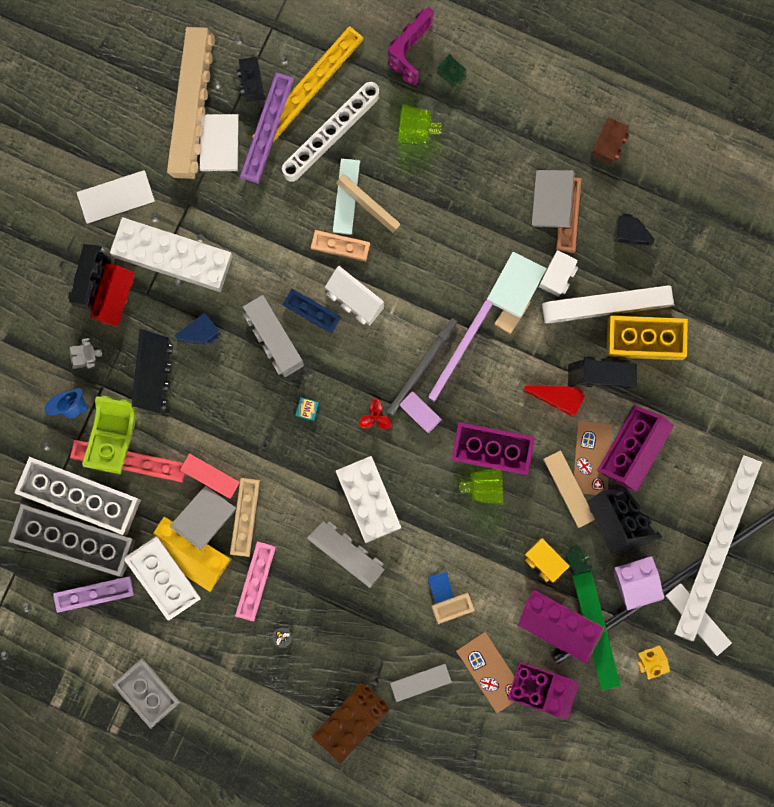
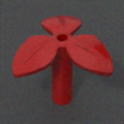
[358,398,392,429]

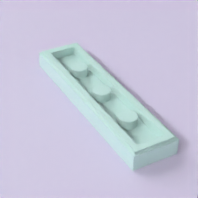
[333,159,360,235]

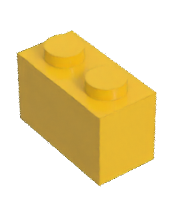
[524,538,569,583]

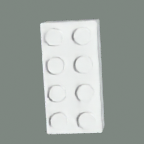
[336,456,401,543]

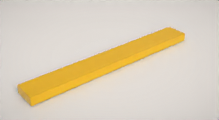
[252,26,364,142]

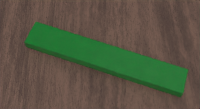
[573,571,621,691]

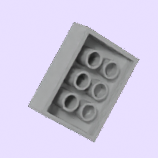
[307,521,385,588]

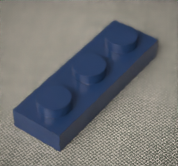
[282,289,341,334]

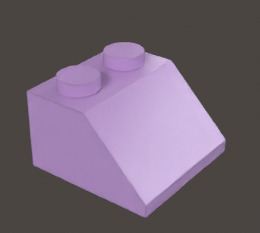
[614,556,664,610]

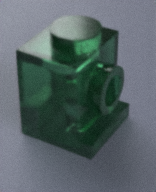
[437,54,467,87]
[564,544,593,575]

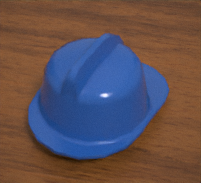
[44,388,88,419]

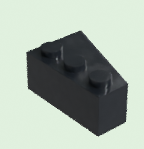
[568,356,637,389]

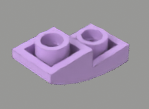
[400,391,442,433]

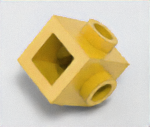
[637,645,670,680]

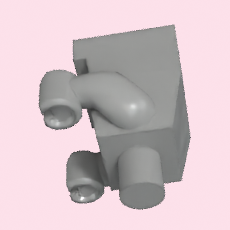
[69,338,102,369]

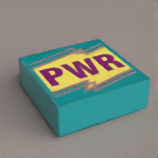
[295,397,319,421]

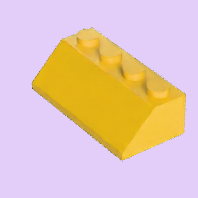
[150,517,231,592]

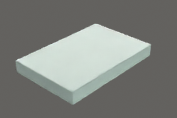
[487,252,547,318]

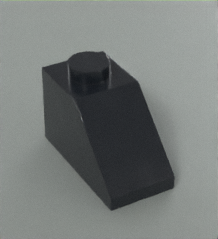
[614,214,655,247]

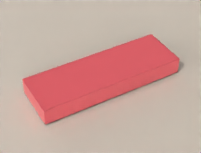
[180,453,240,499]

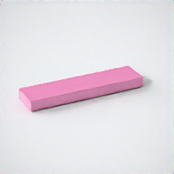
[235,541,276,622]

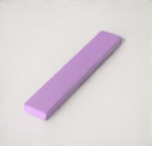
[428,300,493,403]

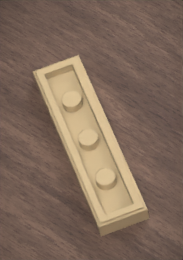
[336,175,400,233]
[543,450,595,528]
[230,478,260,557]

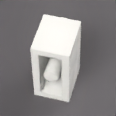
[539,250,578,297]

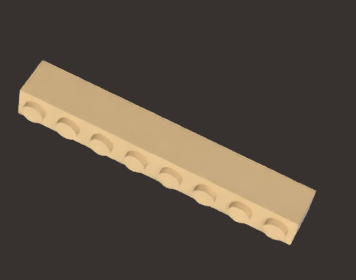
[167,27,215,179]

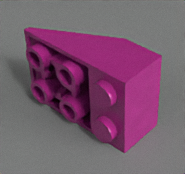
[508,662,580,720]

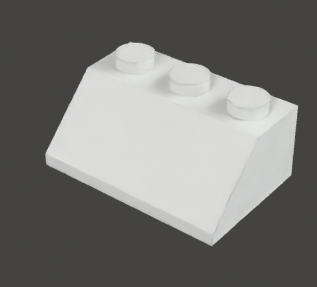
[325,266,384,326]

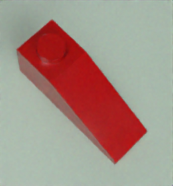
[522,385,586,417]

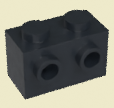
[236,56,265,102]

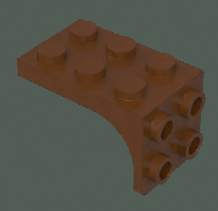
[312,683,389,764]

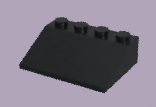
[131,329,173,416]

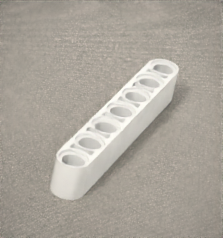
[282,82,379,182]
[542,286,674,323]

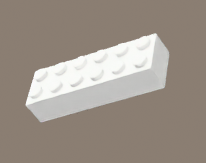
[110,217,233,292]
[15,457,141,536]

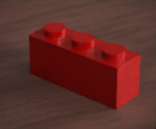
[89,264,135,327]

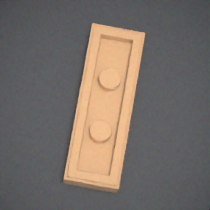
[311,230,370,262]

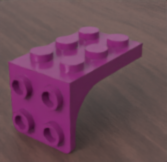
[388,6,434,85]

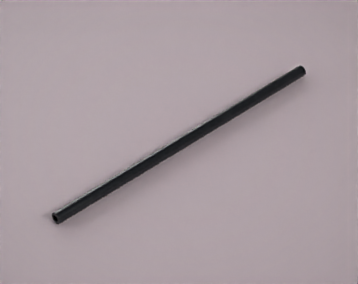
[553,509,774,664]

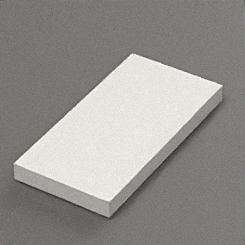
[124,536,201,621]

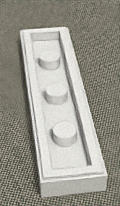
[665,583,732,656]

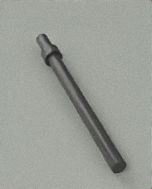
[387,318,458,416]

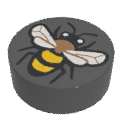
[272,628,292,647]

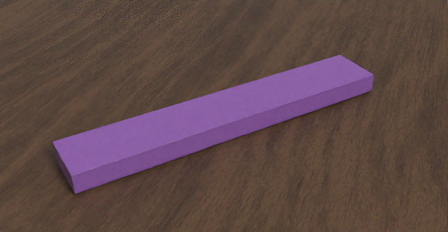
[240,72,294,184]

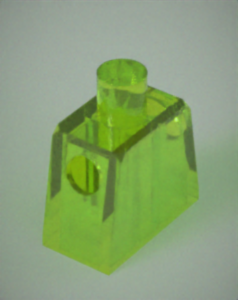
[398,104,442,144]
[459,469,504,505]

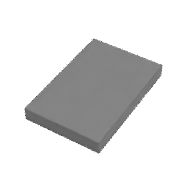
[532,170,575,227]
[170,486,236,550]
[112,658,180,729]

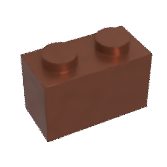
[591,117,630,165]

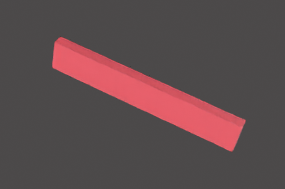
[70,440,185,483]

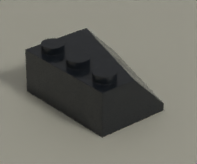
[68,244,112,311]
[587,488,662,553]

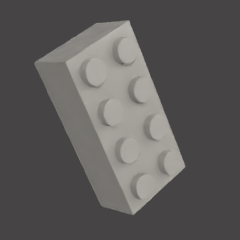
[242,295,304,377]

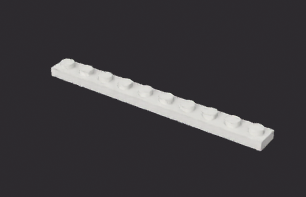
[675,455,762,642]

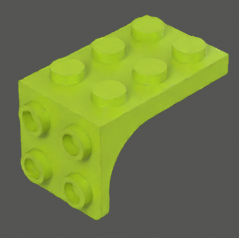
[82,396,137,474]

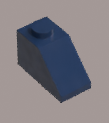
[174,313,221,345]

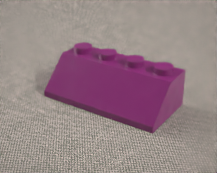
[597,405,674,492]
[451,422,535,475]
[518,590,605,664]

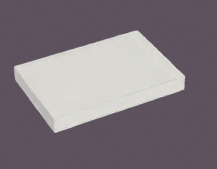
[200,114,239,171]

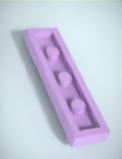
[53,576,135,613]

